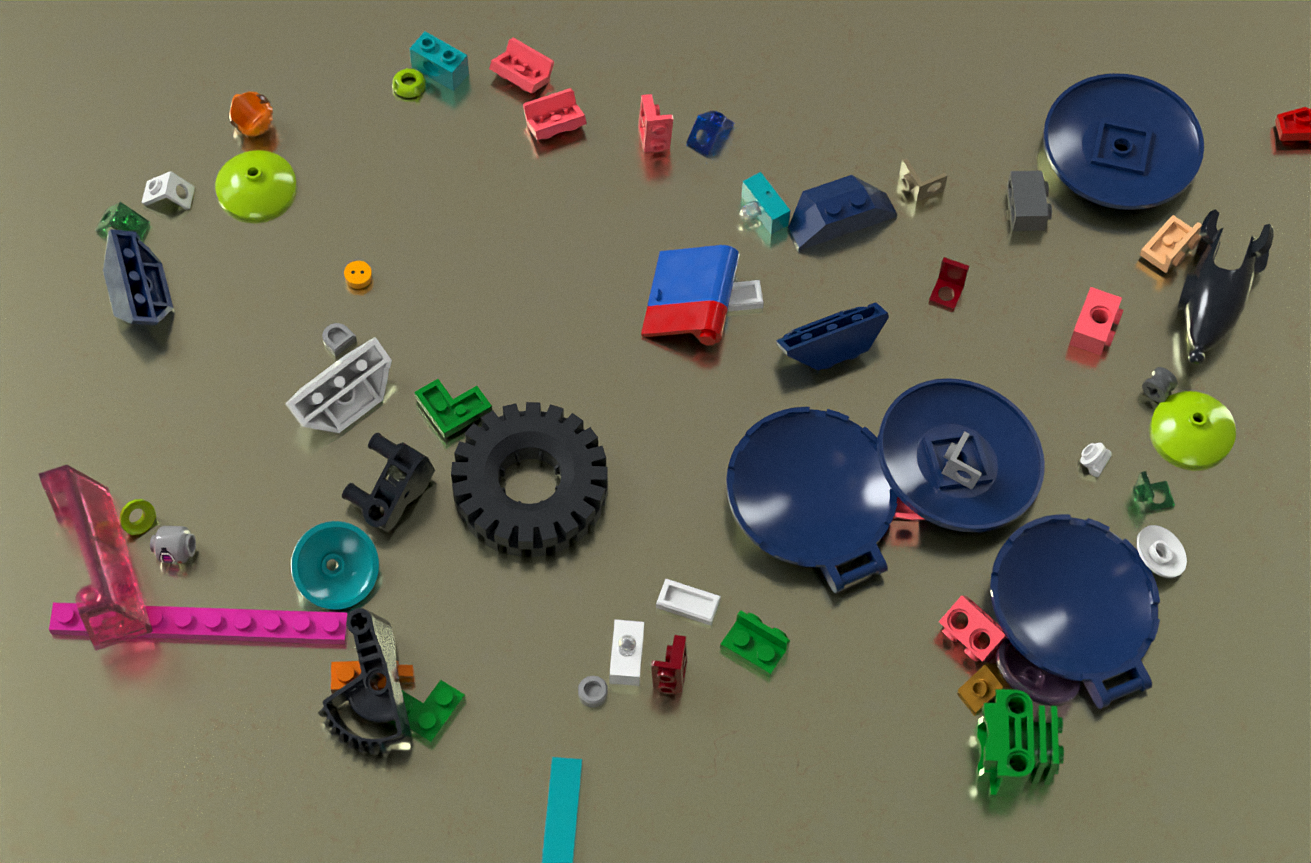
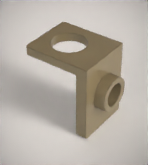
[899,158,948,202]

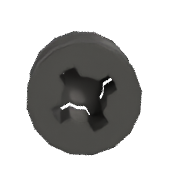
[1142,367,1178,402]

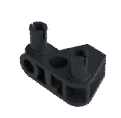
[342,433,435,532]

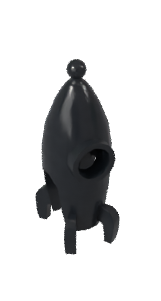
[1178,209,1274,365]

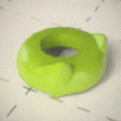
[392,68,426,98]
[119,499,157,535]

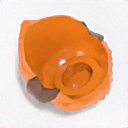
[229,91,273,137]

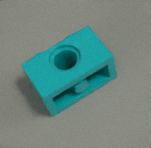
[409,31,469,91]

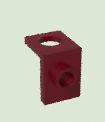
[929,257,969,311]

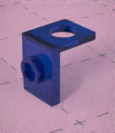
[686,110,734,155]

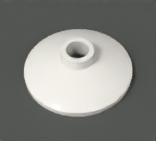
[1137,525,1187,578]

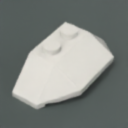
[286,337,392,433]

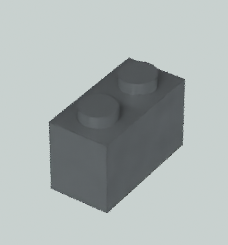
[1007,170,1052,231]

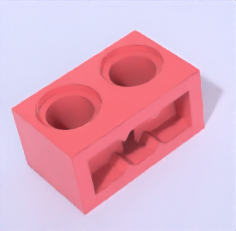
[939,595,1008,662]

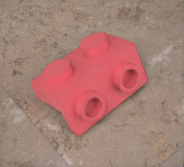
[489,38,554,94]
[523,88,587,140]

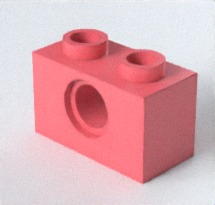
[1069,287,1124,356]

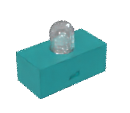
[740,172,791,234]

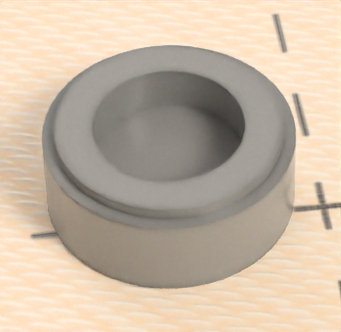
[578,676,608,707]

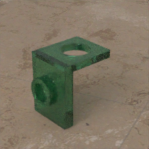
[95,201,150,241]
[1133,471,1175,514]

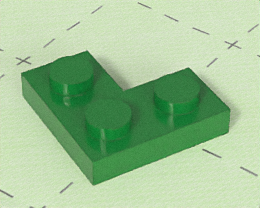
[414,379,492,439]
[391,680,466,746]

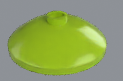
[215,150,297,221]
[1151,391,1236,468]

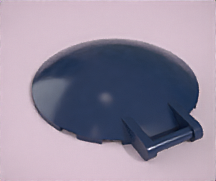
[726,407,898,593]
[990,514,1160,709]

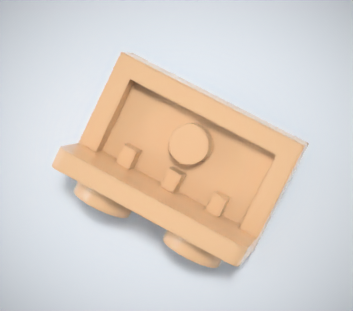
[1140,215,1202,273]

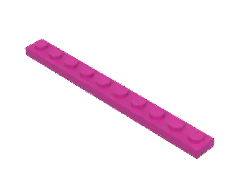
[49,603,348,645]

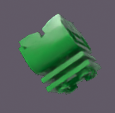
[976,689,1064,797]

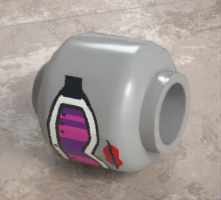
[150,526,196,564]

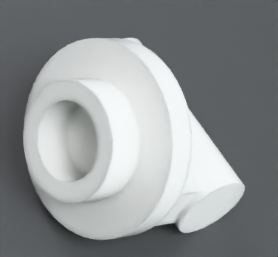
[1080,443,1112,477]

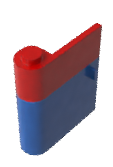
[641,245,739,345]

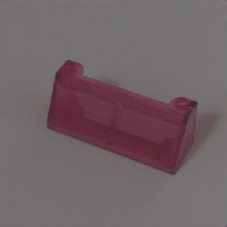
[39,465,153,651]

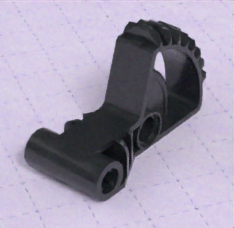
[318,608,412,755]

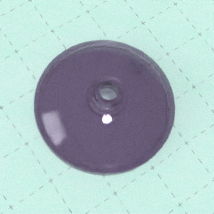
[996,638,1080,706]

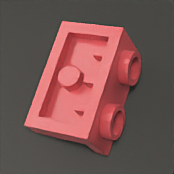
[638,94,673,152]

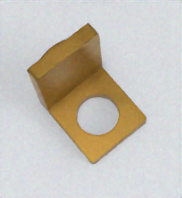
[958,663,1017,712]

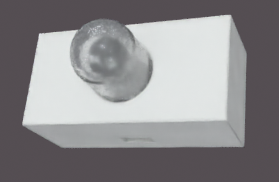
[610,620,644,686]

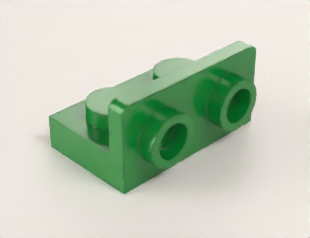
[720,610,790,678]

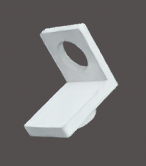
[142,171,195,210]

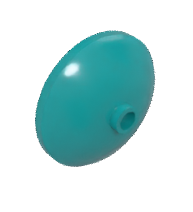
[291,521,379,609]

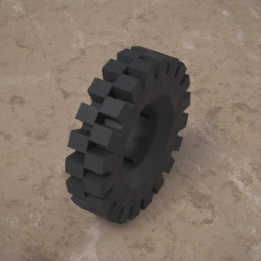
[451,402,608,557]

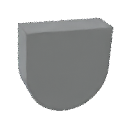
[322,323,357,357]

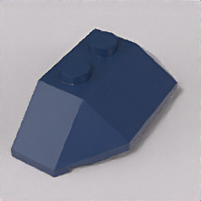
[788,175,897,251]
[103,229,173,325]
[776,302,889,370]

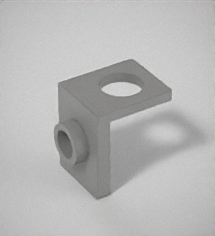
[942,431,982,489]

